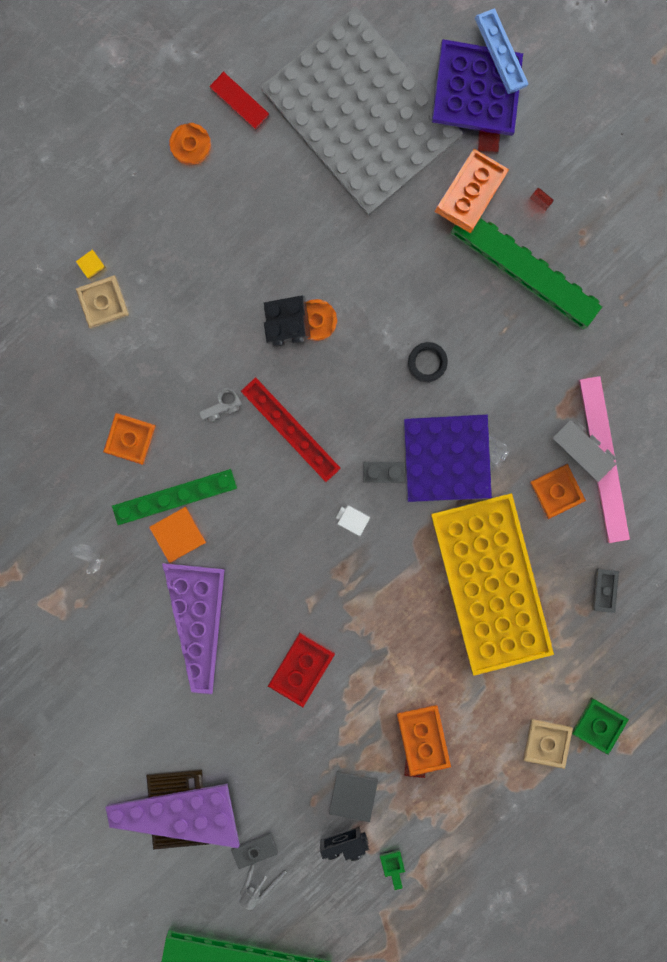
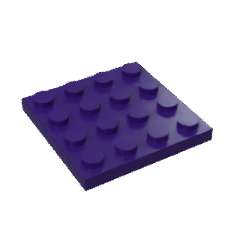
[431,39,523,136]
[404,414,492,502]

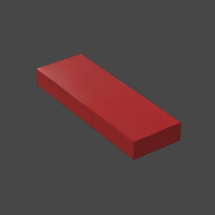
[209,71,269,131]

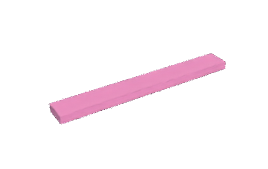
[579,376,630,543]

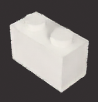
[336,505,370,536]

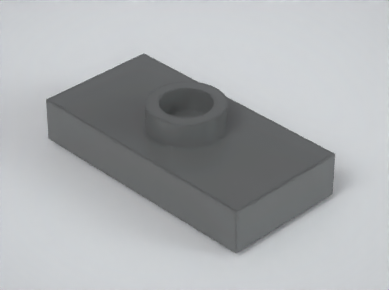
[231,833,278,869]

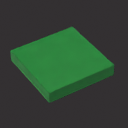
[572,698,629,755]

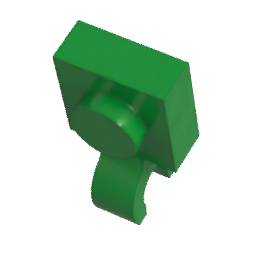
[380,850,405,890]

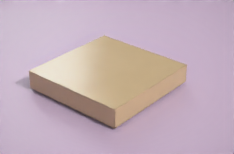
[76,275,129,329]
[523,719,573,769]

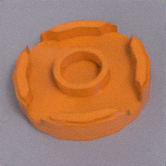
[169,123,211,165]
[306,299,337,341]

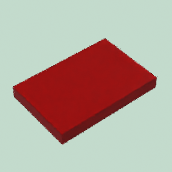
[267,632,335,708]

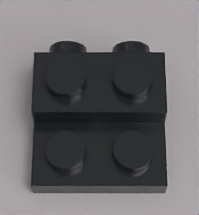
[263,295,311,347]
[320,827,370,861]

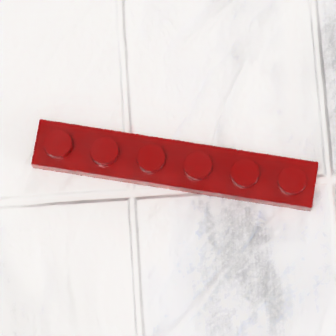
[241,377,341,482]

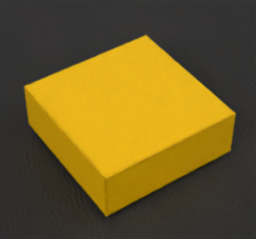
[76,249,106,279]

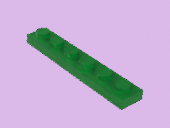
[112,469,238,525]

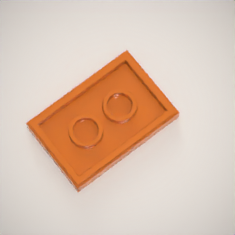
[397,705,451,776]

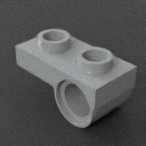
[199,389,242,423]

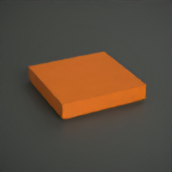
[103,413,156,465]
[530,464,586,519]
[149,507,206,563]

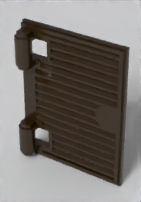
[146,770,209,850]

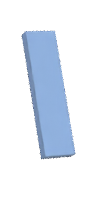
[474,8,528,94]

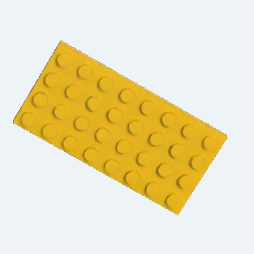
[431,493,554,676]

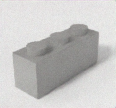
[553,420,616,482]

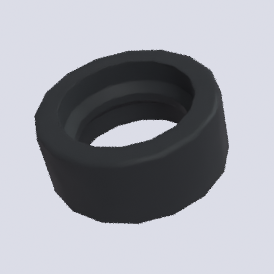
[408,342,448,383]

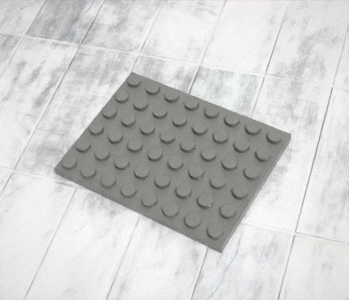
[261,6,463,215]

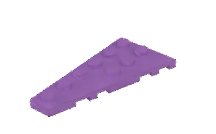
[162,563,225,694]
[106,784,240,848]

